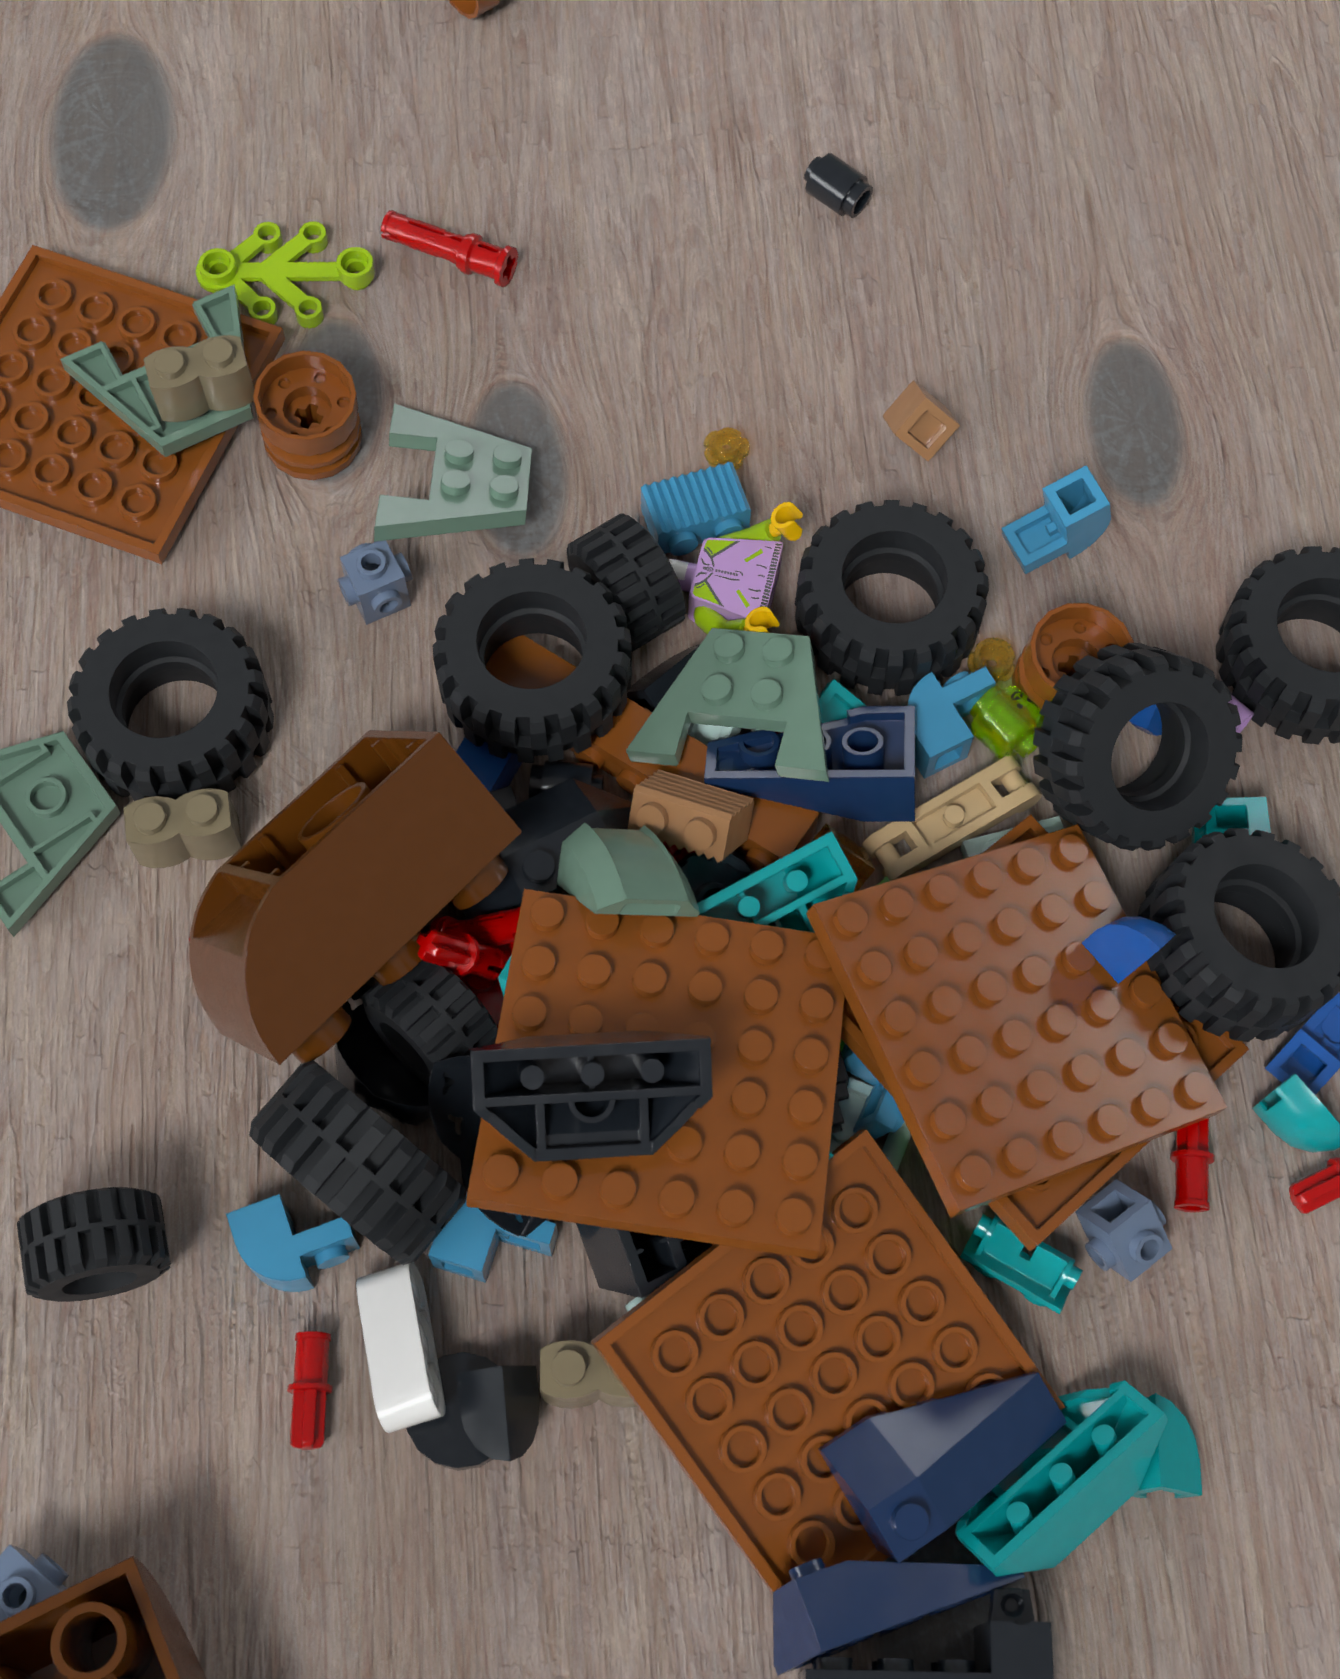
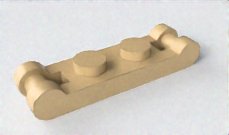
[862,755,1042,881]

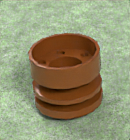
[253,350,362,480]
[1012,603,1134,727]

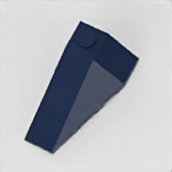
[704,706,915,822]
[818,1371,1067,1563]
[773,1558,1025,1676]

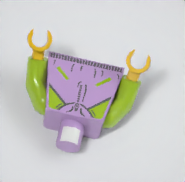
[669,502,803,634]

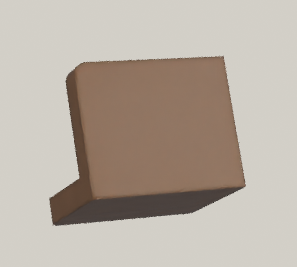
[883,380,960,462]

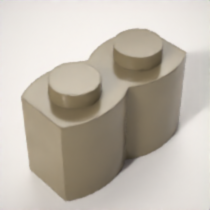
[143,335,255,422]
[123,789,242,868]
[540,1340,637,1409]

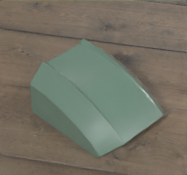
[557,823,700,917]

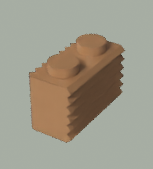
[628,769,754,863]

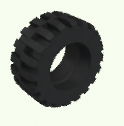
[795,500,989,696]
[1216,546,1340,745]
[433,558,632,763]
[67,608,274,801]
[1033,643,1242,851]
[1137,828,1340,1042]
[249,1060,467,1265]

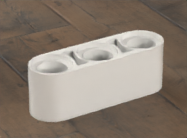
[356,1262,446,1433]

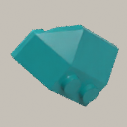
[697,831,858,933]
[955,1380,1168,1577]

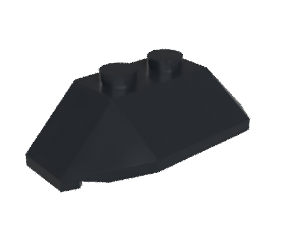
[462,778,632,919]
[470,1030,713,1162]

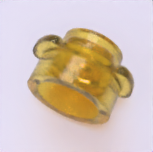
[704,427,750,470]
[967,637,1016,684]

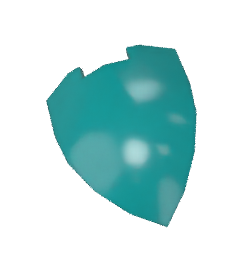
[1252,1073,1340,1153]
[1132,1393,1203,1498]

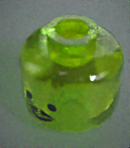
[969,685,1045,759]

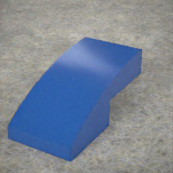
[1265,993,1340,1095]

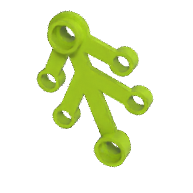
[196,221,375,329]

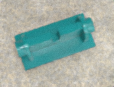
[960,1214,1083,1314]

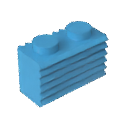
[641,461,751,556]

